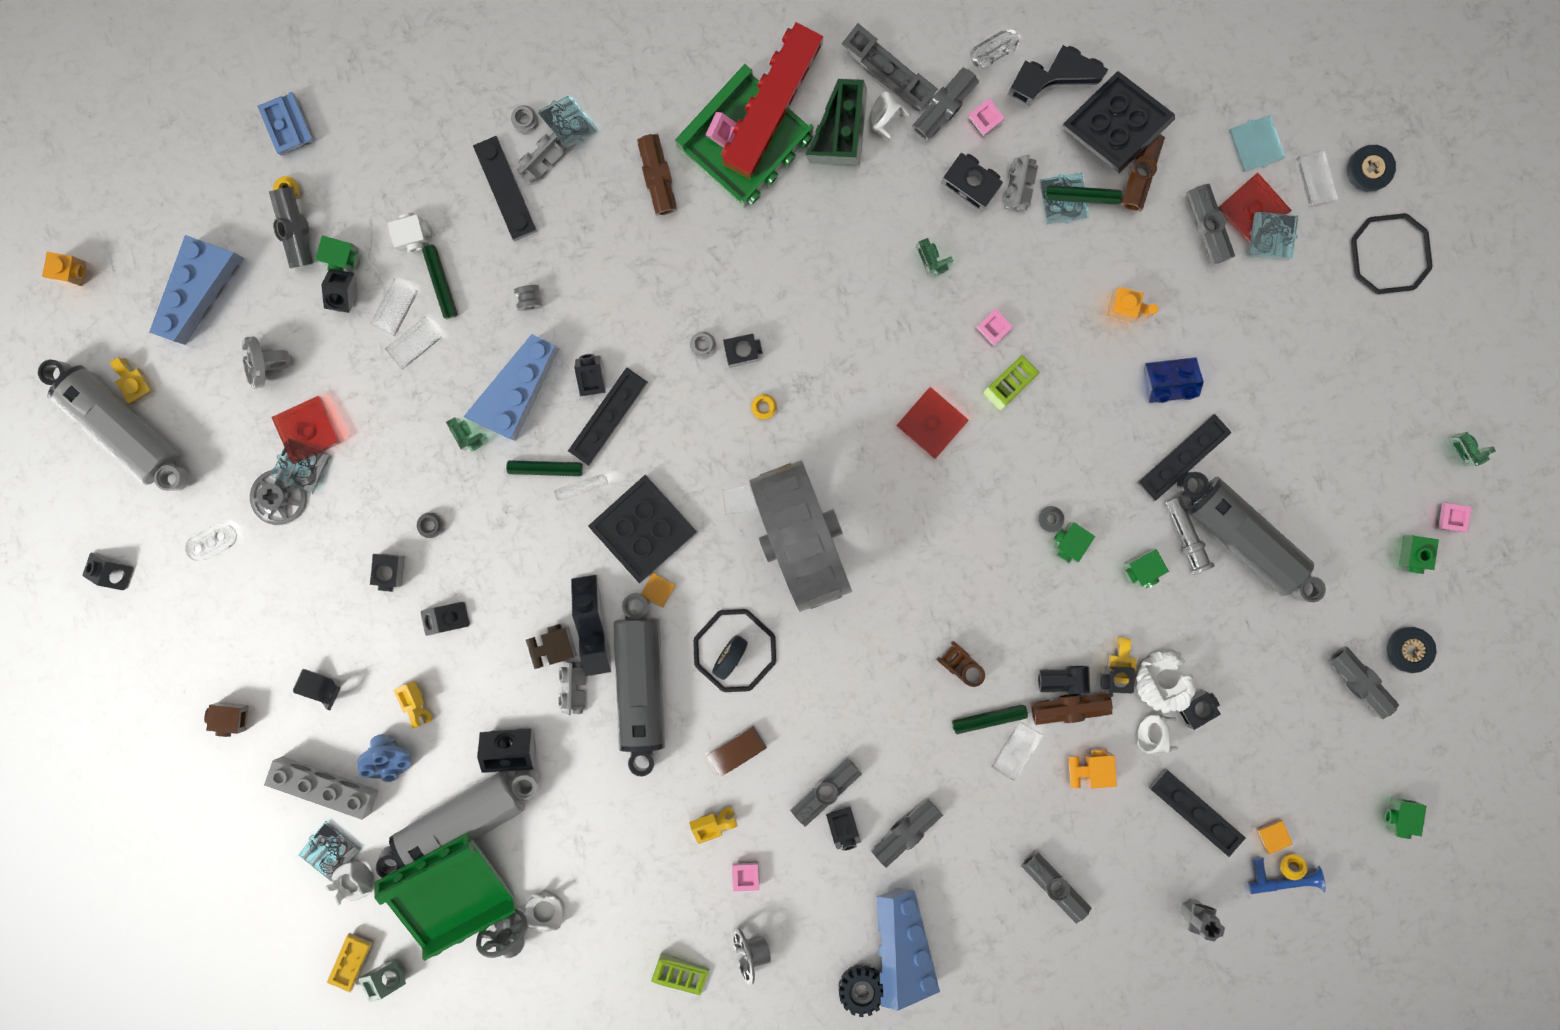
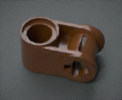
[936,641,985,687]

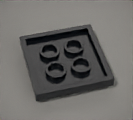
[1063,71,1175,174]
[588,474,697,584]

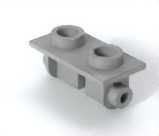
[516,133,566,183]
[1004,155,1038,212]
[558,661,586,715]

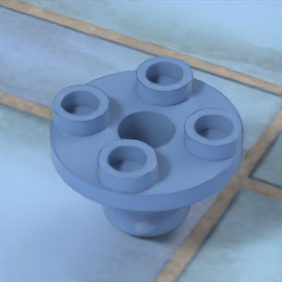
[357,734,411,782]

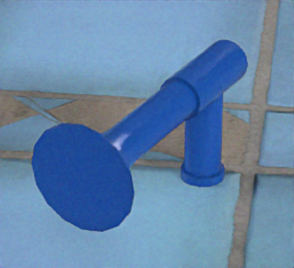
[1248,857,1326,894]

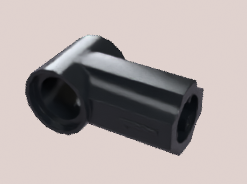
[1038,666,1090,694]

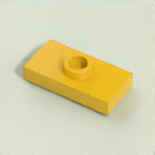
[327,933,373,993]

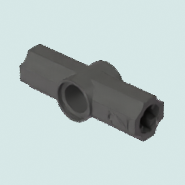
[912,67,979,141]
[1187,183,1235,265]
[269,187,313,268]
[1328,646,1399,719]
[790,757,862,827]
[871,798,943,868]
[1021,850,1092,924]
[1181,899,1225,942]

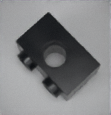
[941,152,1003,212]
[477,729,535,773]

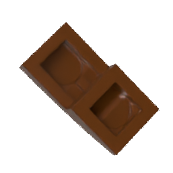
[707,726,767,777]

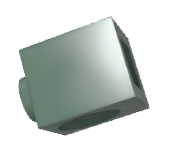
[358,960,406,1002]

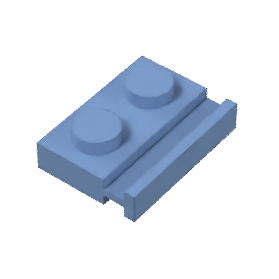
[257,91,314,155]

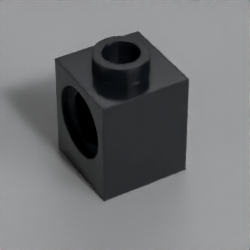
[321,269,357,313]
[723,334,763,368]
[370,554,405,592]
[1178,690,1221,730]

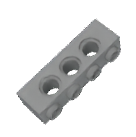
[264,756,379,820]

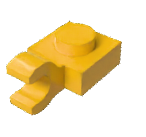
[110,357,154,404]
[1108,637,1137,684]
[393,681,432,728]
[689,807,738,844]

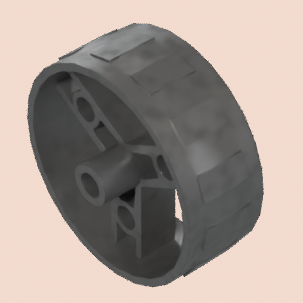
[749,460,852,612]

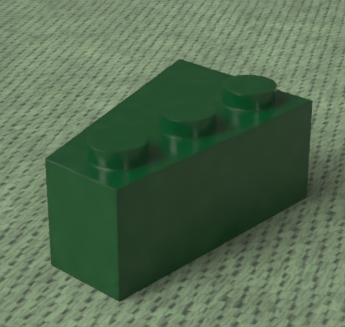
[805,79,867,165]

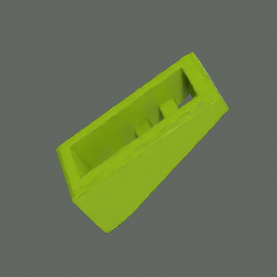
[983,355,1040,411]
[651,953,709,996]

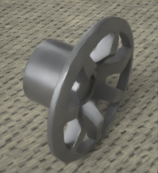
[250,469,306,525]
[476,909,528,958]
[733,928,771,985]

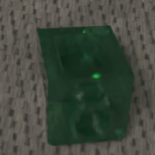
[916,238,954,276]
[446,417,488,452]
[1448,432,1496,466]

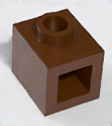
[204,702,249,737]

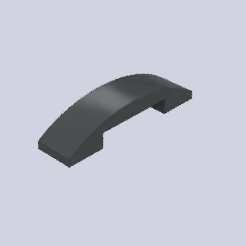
[842,23,938,110]

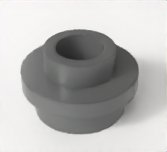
[1038,506,1064,532]
[417,513,443,538]

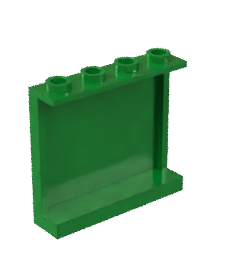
[675,64,814,208]
[374,832,516,961]

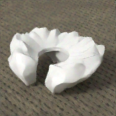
[1135,649,1196,713]

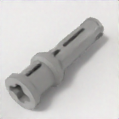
[1165,496,1215,575]

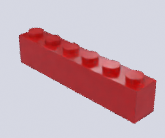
[721,22,823,180]

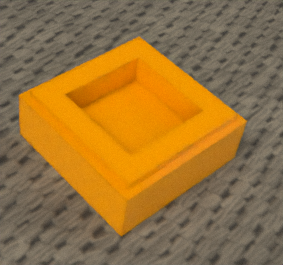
[642,573,676,608]
[1257,819,1293,855]

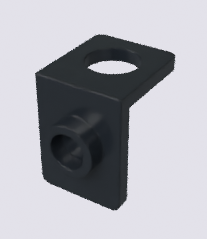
[82,552,133,591]
[420,602,469,636]
[1100,666,1135,697]
[293,669,341,711]

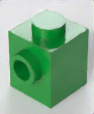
[315,235,360,272]
[1053,522,1096,564]
[1399,535,1439,574]
[1124,549,1169,588]
[1385,797,1427,839]

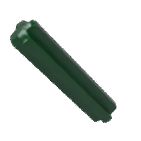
[1045,185,1122,205]
[422,244,457,319]
[506,460,583,476]
[952,705,1028,734]

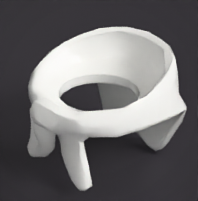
[870,92,911,139]
[1137,713,1178,754]
[325,861,373,906]
[524,891,564,932]

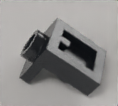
[574,354,606,396]
[826,807,861,851]

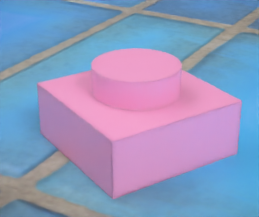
[968,98,1005,136]
[706,112,737,148]
[976,309,1013,346]
[1438,503,1472,532]
[732,862,759,892]

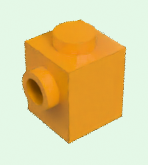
[42,252,86,286]

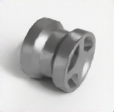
[514,285,543,311]

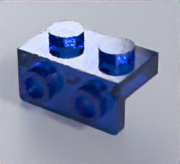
[1144,357,1204,403]

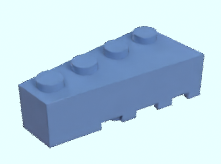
[149,235,244,345]
[463,334,559,441]
[877,888,940,1011]

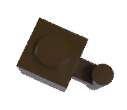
[525,624,578,669]

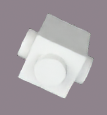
[387,213,431,252]

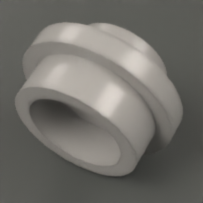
[511,105,537,132]
[690,332,716,358]

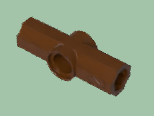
[637,134,677,216]
[1120,134,1165,212]
[1031,692,1113,725]

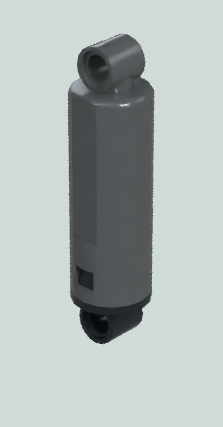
[1177,472,1326,603]
[613,593,665,777]

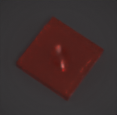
[1218,172,1292,245]
[896,387,969,459]
[271,396,341,465]

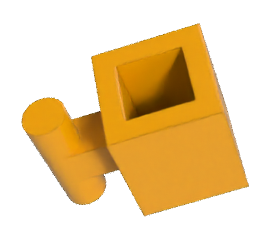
[1106,287,1159,322]
[1068,748,1117,789]

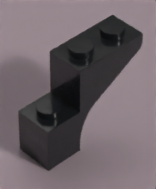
[1007,45,1108,106]
[571,575,611,676]

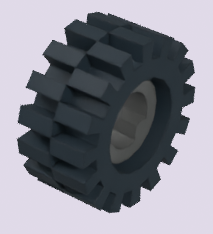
[838,965,883,1017]

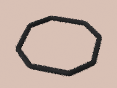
[1351,213,1433,294]
[693,609,777,692]

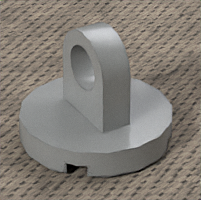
[242,336,291,389]

